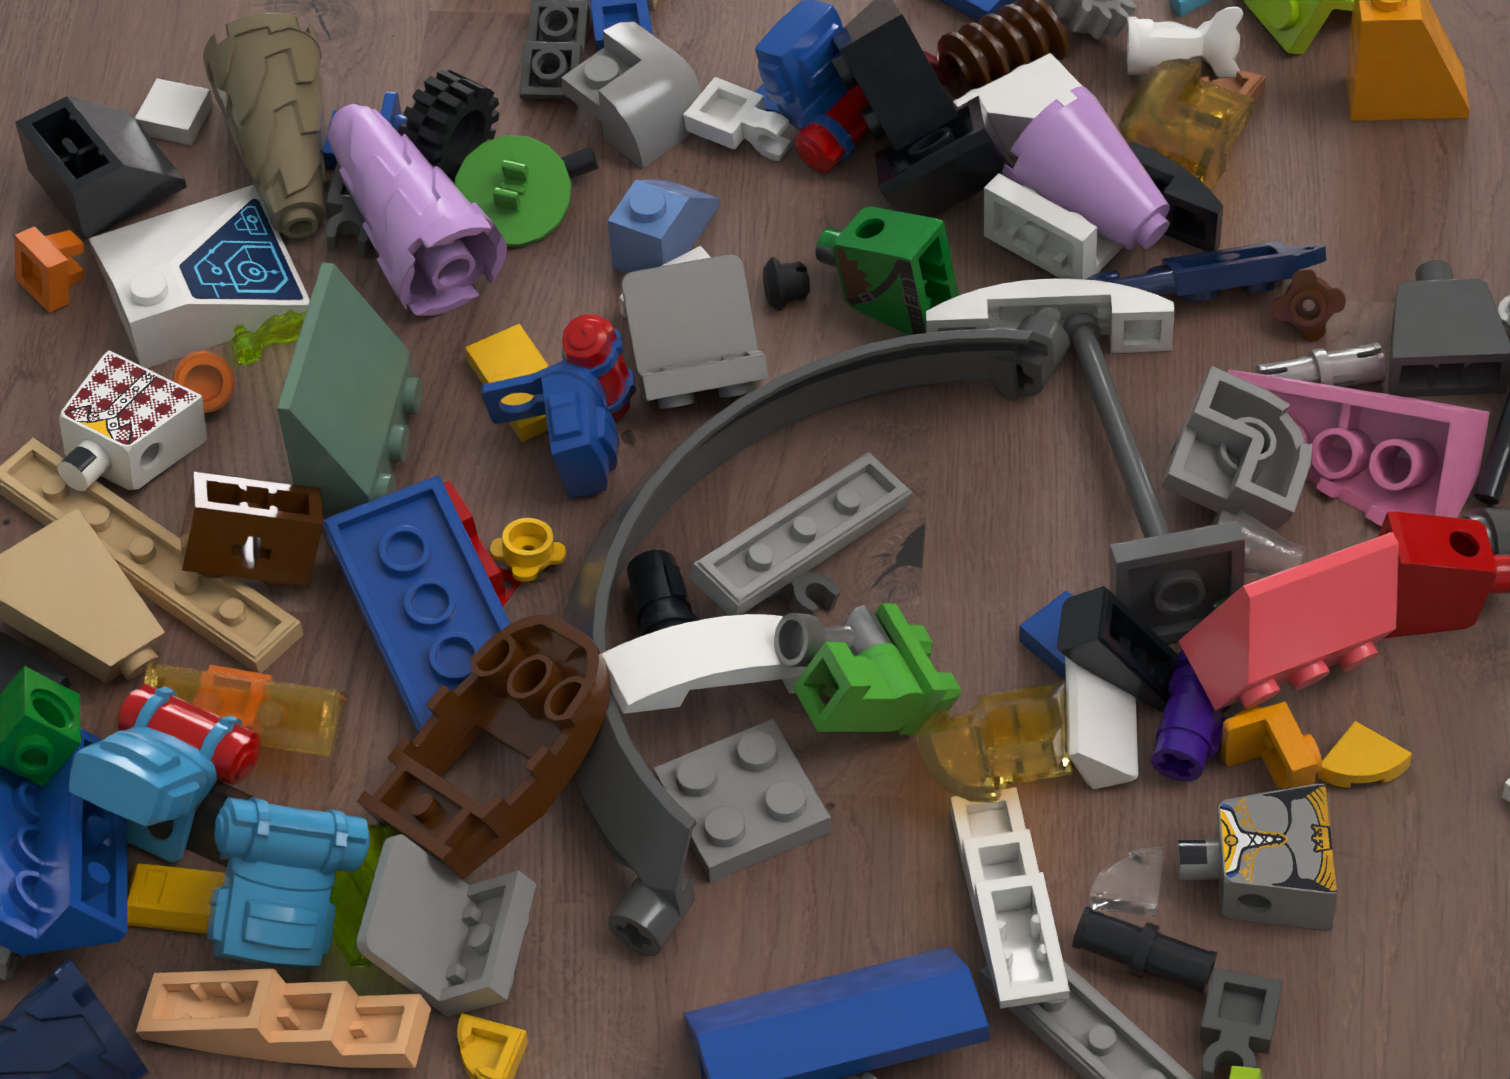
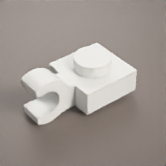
[683,77,792,161]

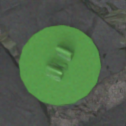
[455,135,572,248]

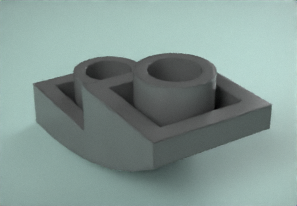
[520,0,590,100]

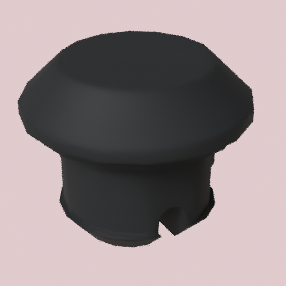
[763,257,810,311]

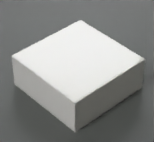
[135,78,213,146]

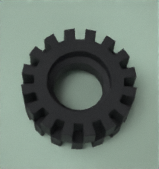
[398,70,499,183]

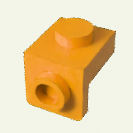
[1220,701,1322,790]

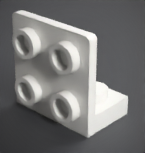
[984,173,1123,280]

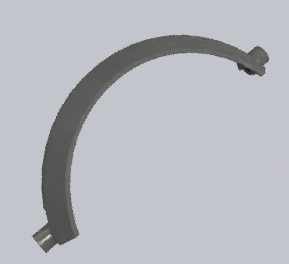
[563,314,1071,956]

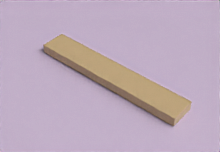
[0,438,303,673]

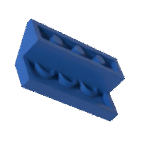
[0,729,127,956]
[683,946,989,1079]

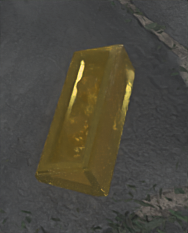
[144,662,348,757]

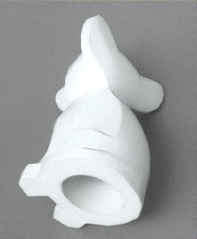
[1127,6,1243,78]

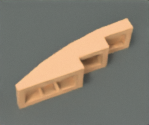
[136,969,431,1068]

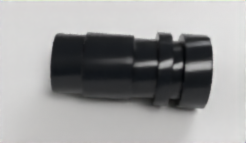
[627,550,699,637]

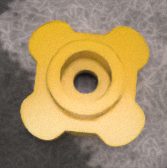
[490,518,566,582]

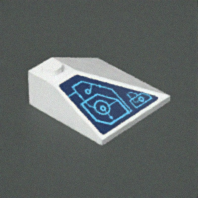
[88,184,310,369]

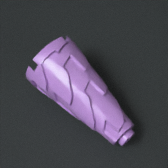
[327,104,507,316]

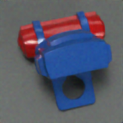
[754,0,871,173]
[481,314,637,499]

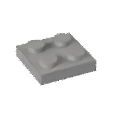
[653,719,831,883]

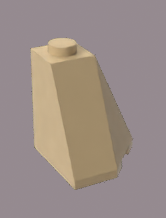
[0,507,165,684]

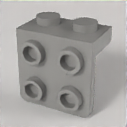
[621,254,769,409]
[357,834,536,1017]

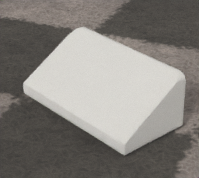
[1065,656,1138,790]

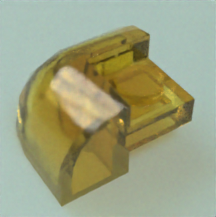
[1117,58,1254,191]
[915,681,1075,803]

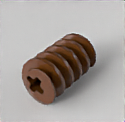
[937,0,1070,99]

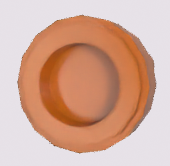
[172,350,235,413]

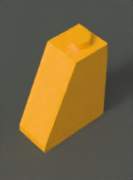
[1345,0,1469,121]

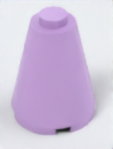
[1002,86,1170,250]

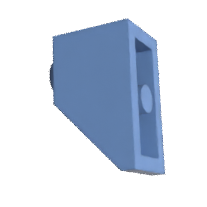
[608,180,720,274]

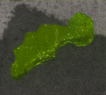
[231,310,307,365]

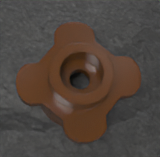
[1272,268,1346,341]

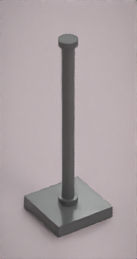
[1063,313,1245,643]

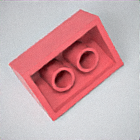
[1179,532,1399,711]

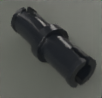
[1072,906,1218,994]

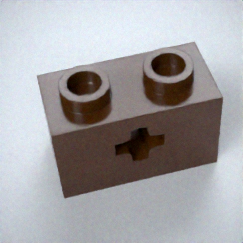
[181,472,323,587]

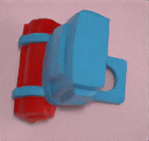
[69,683,262,863]

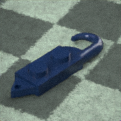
[1086,240,1327,302]

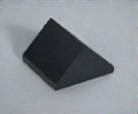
[875,95,1014,218]

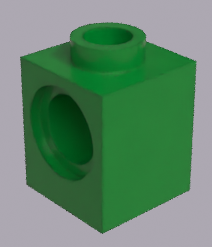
[0,666,81,787]

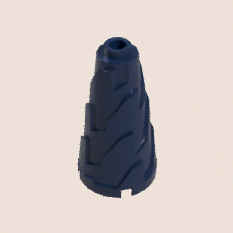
[0,959,150,1079]

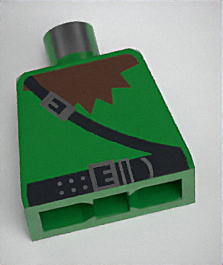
[815,206,959,335]

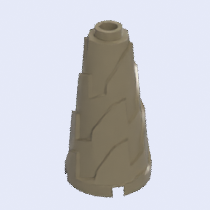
[203,13,327,238]

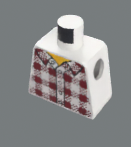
[57,350,207,492]

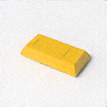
[127,863,225,934]

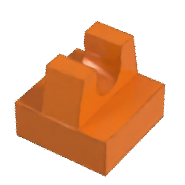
[14,226,84,313]

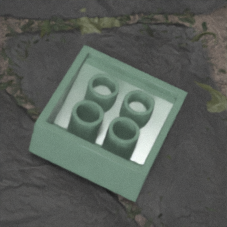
[277,263,423,519]

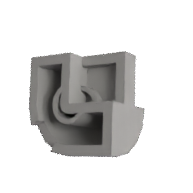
[561,22,702,169]
[1160,366,1313,535]

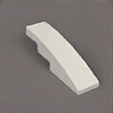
[950,787,1070,1009]

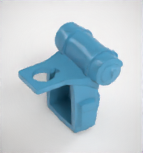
[207,797,370,970]

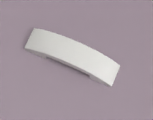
[926,278,1174,353]
[602,614,807,714]

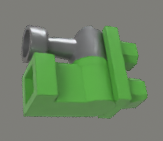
[774,603,962,735]

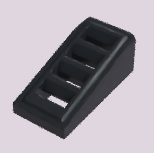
[1057,586,1178,712]

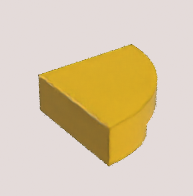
[1317,721,1412,788]
[457,1013,528,1079]

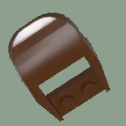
[357,615,610,880]

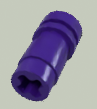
[1151,648,1232,781]

